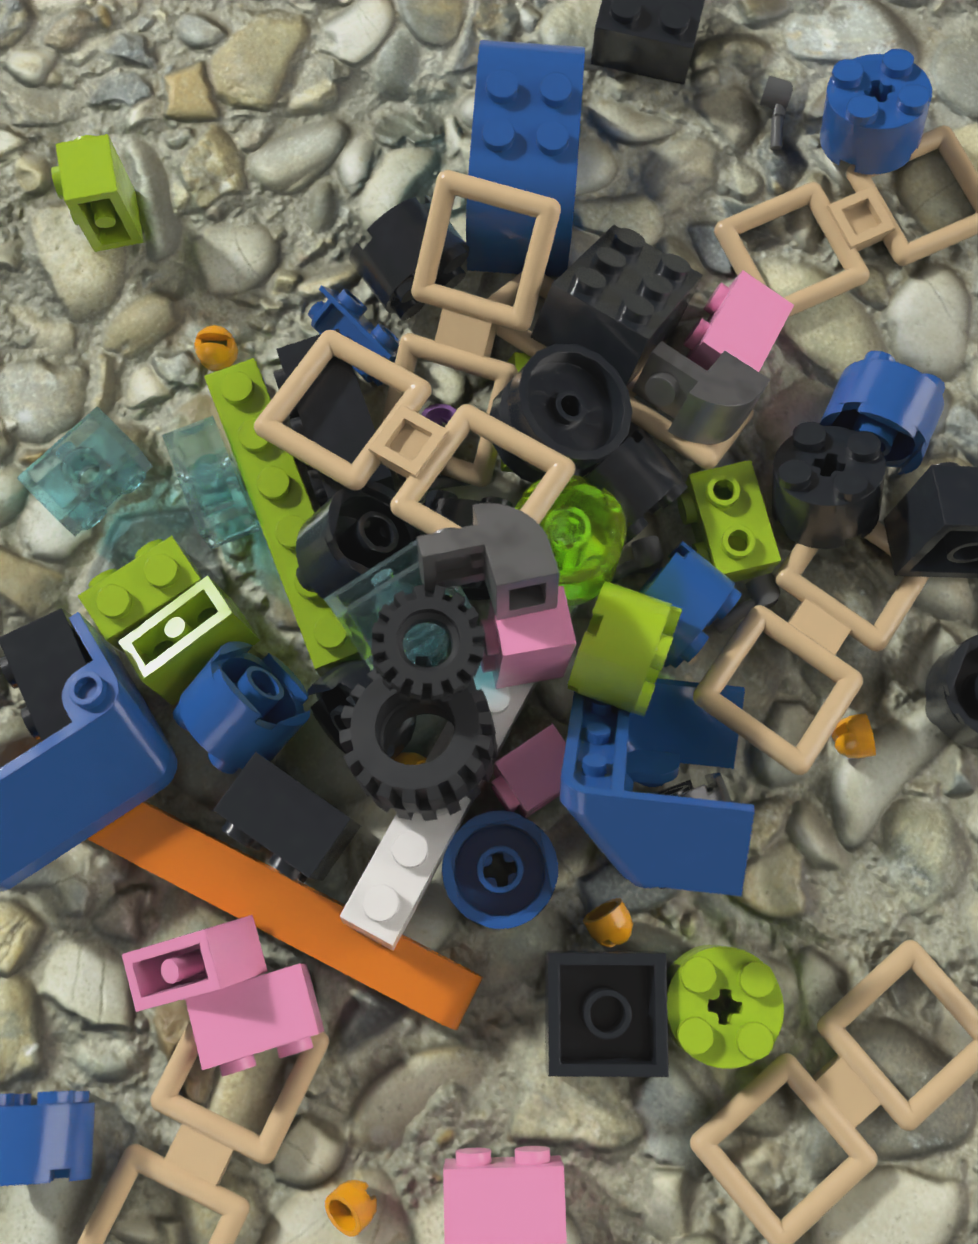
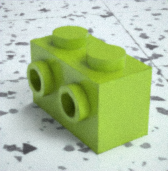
[51,134,144,252]
[677,460,781,582]
[78,535,203,653]
[118,575,260,705]

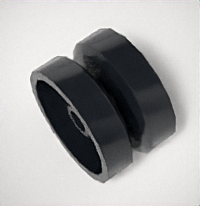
[490,344,633,485]

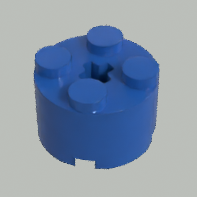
[820,49,932,175]
[819,351,945,475]
[638,541,742,668]
[173,641,311,774]
[442,811,558,929]
[0,1091,95,1186]

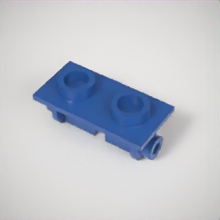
[308,285,400,386]

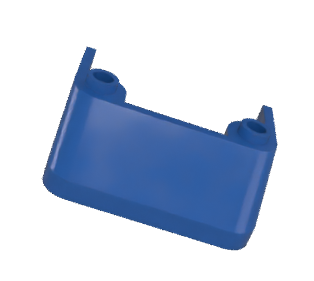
[0,612,177,892]
[560,678,755,897]

